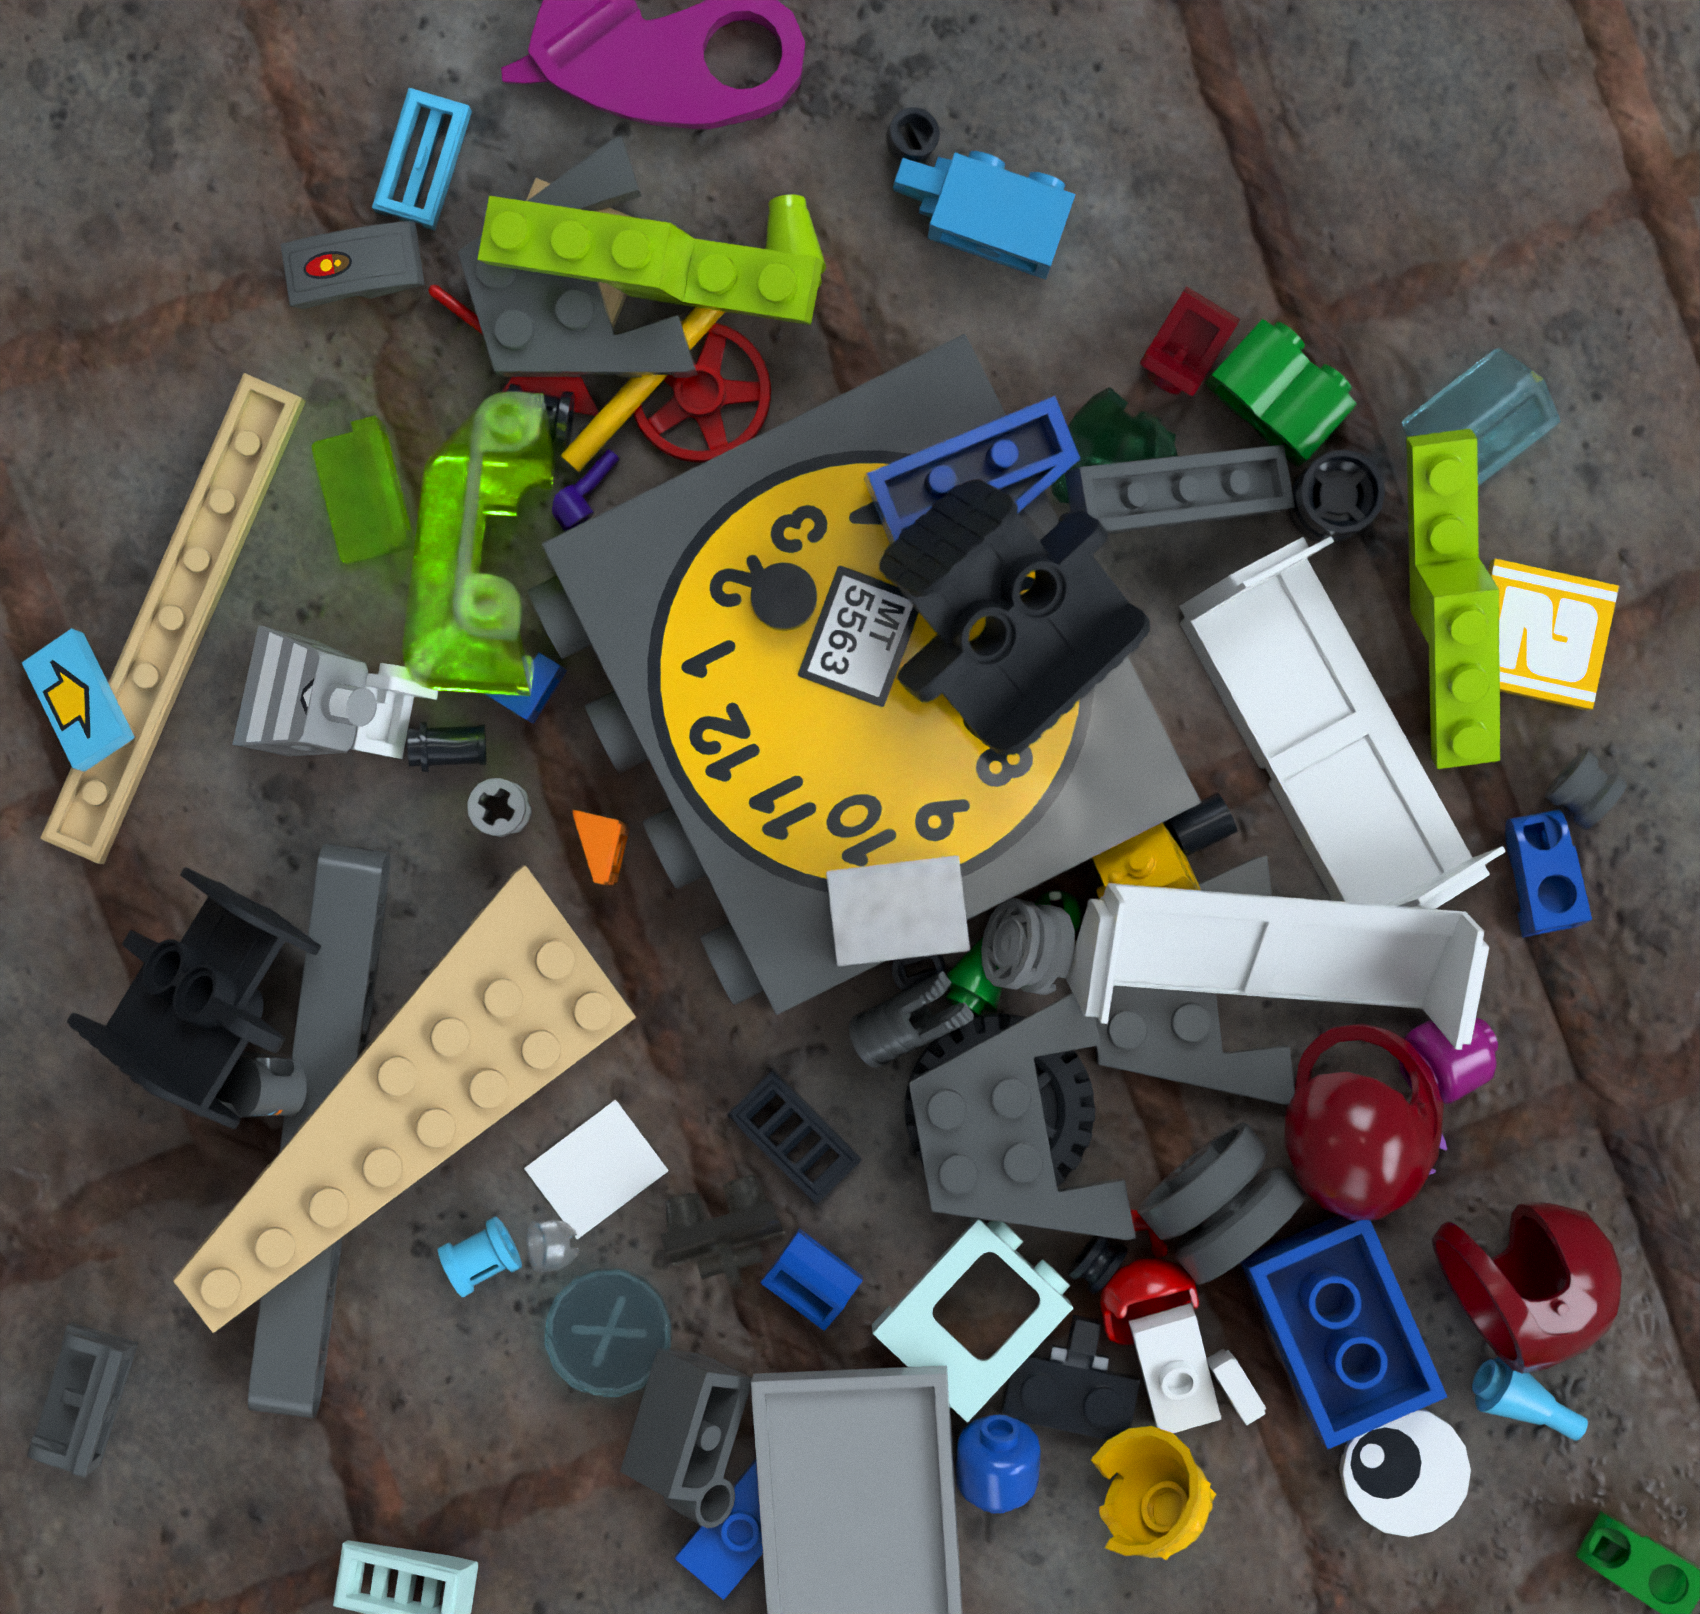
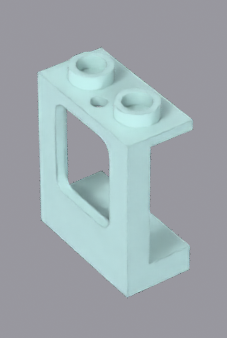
[872,1217,1073,1423]

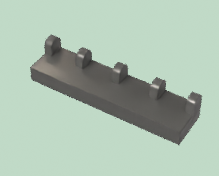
[1058,445,1295,534]

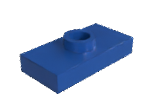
[675,1458,763,1600]

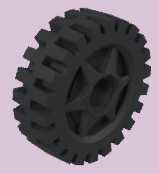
[904,1014,1095,1187]

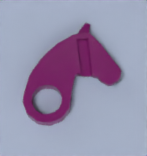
[501,0,805,129]

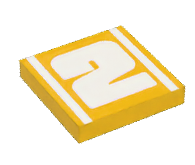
[1488,558,1619,711]

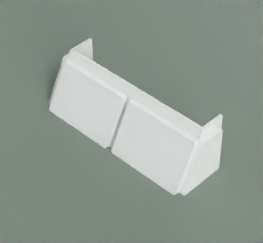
[1179,536,1506,909]
[1066,883,1489,1050]

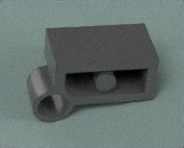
[620,1348,752,1528]

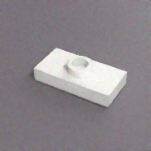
[1129,1303,1221,1433]

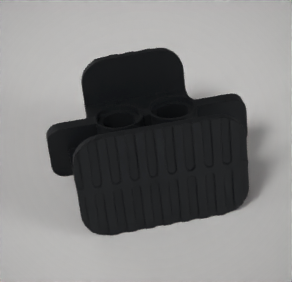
[879,479,1150,755]
[67,867,321,1129]

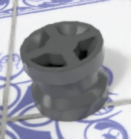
[1545,749,1627,830]

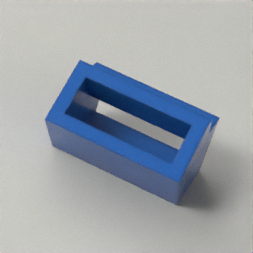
[760,1228,863,1331]

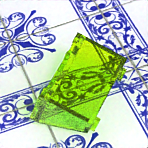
[402,391,555,696]

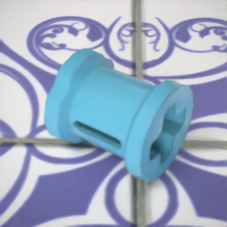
[437,1217,522,1297]

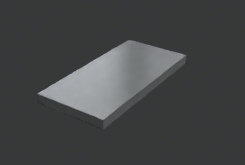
[751,1366,963,1614]

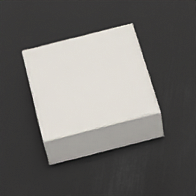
[1207,1349,1266,1425]

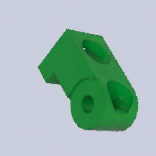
[1575,1511,1700,1614]

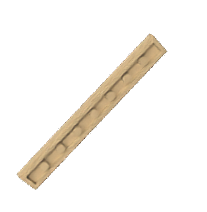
[40,373,306,864]

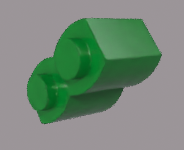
[1205,319,1357,467]

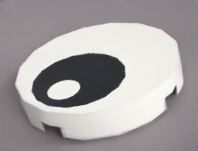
[1339,1409,1471,1537]

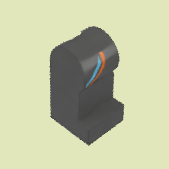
[193,1051,307,1117]

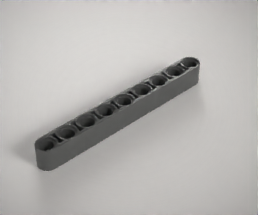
[248,843,390,1418]

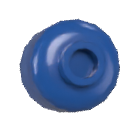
[955,1415,1041,1513]

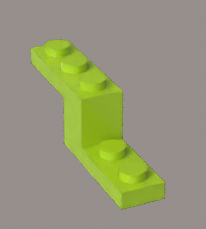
[477,196,823,325]
[1406,428,1500,769]

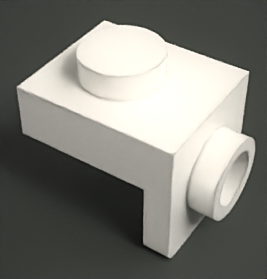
[350,663,439,759]

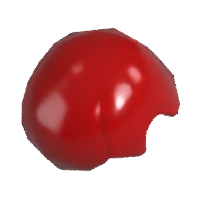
[1100,1259,1199,1345]

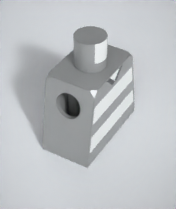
[233,625,377,756]

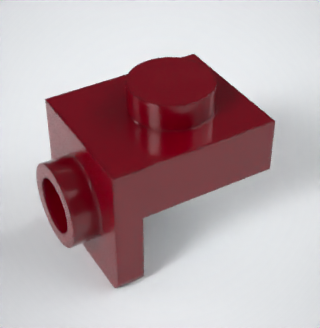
[1139,286,1240,396]

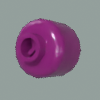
[1399,1018,1498,1104]

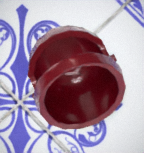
[1284,1023,1444,1220]
[1432,1202,1622,1374]

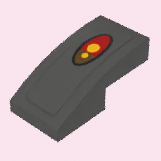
[280,221,425,309]

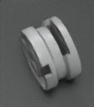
[981,898,1075,995]

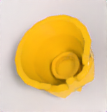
[1091,1426,1216,1560]

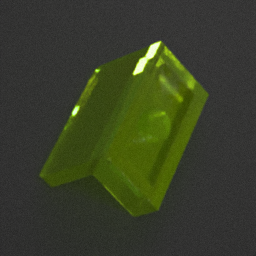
[311,415,417,565]

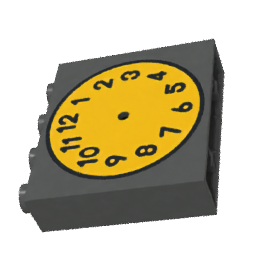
[527,334,1201,1015]

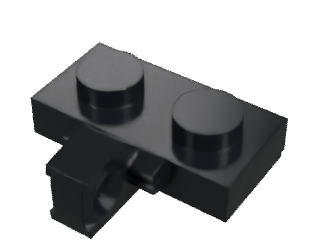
[1001,1314,1140,1440]

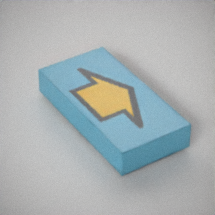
[22,628,135,772]

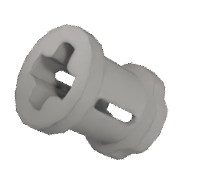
[467,778,532,837]

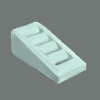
[333,1540,478,1614]

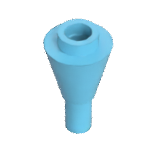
[1472,1357,1588,1441]

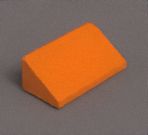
[572,810,631,885]

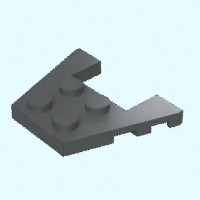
[458,136,698,378]
[1095,856,1295,1105]
[908,992,1135,1240]

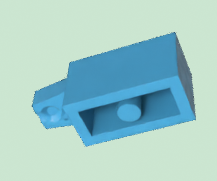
[893,151,1076,280]

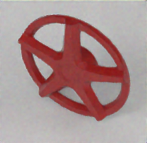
[633,323,771,463]

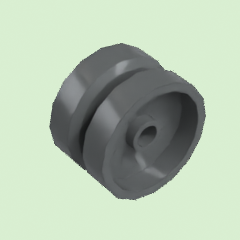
[1137,1122,1306,1285]

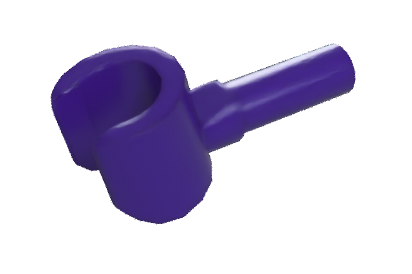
[552,449,620,532]

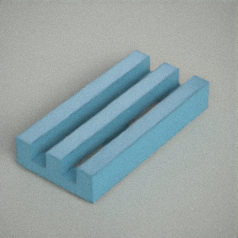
[372,88,472,230]

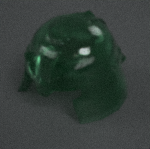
[1051,387,1178,504]

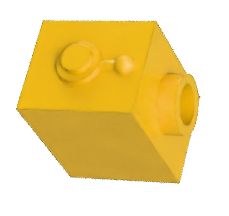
[1092,823,1202,899]

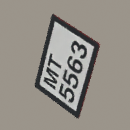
[798,566,919,707]

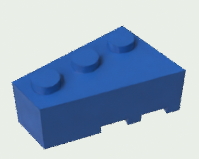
[863,396,1080,544]

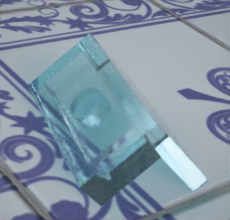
[1402,348,1561,486]

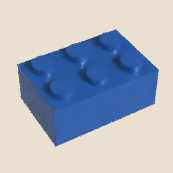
[1240,1215,1447,1449]

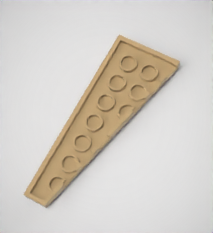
[173,865,636,1333]

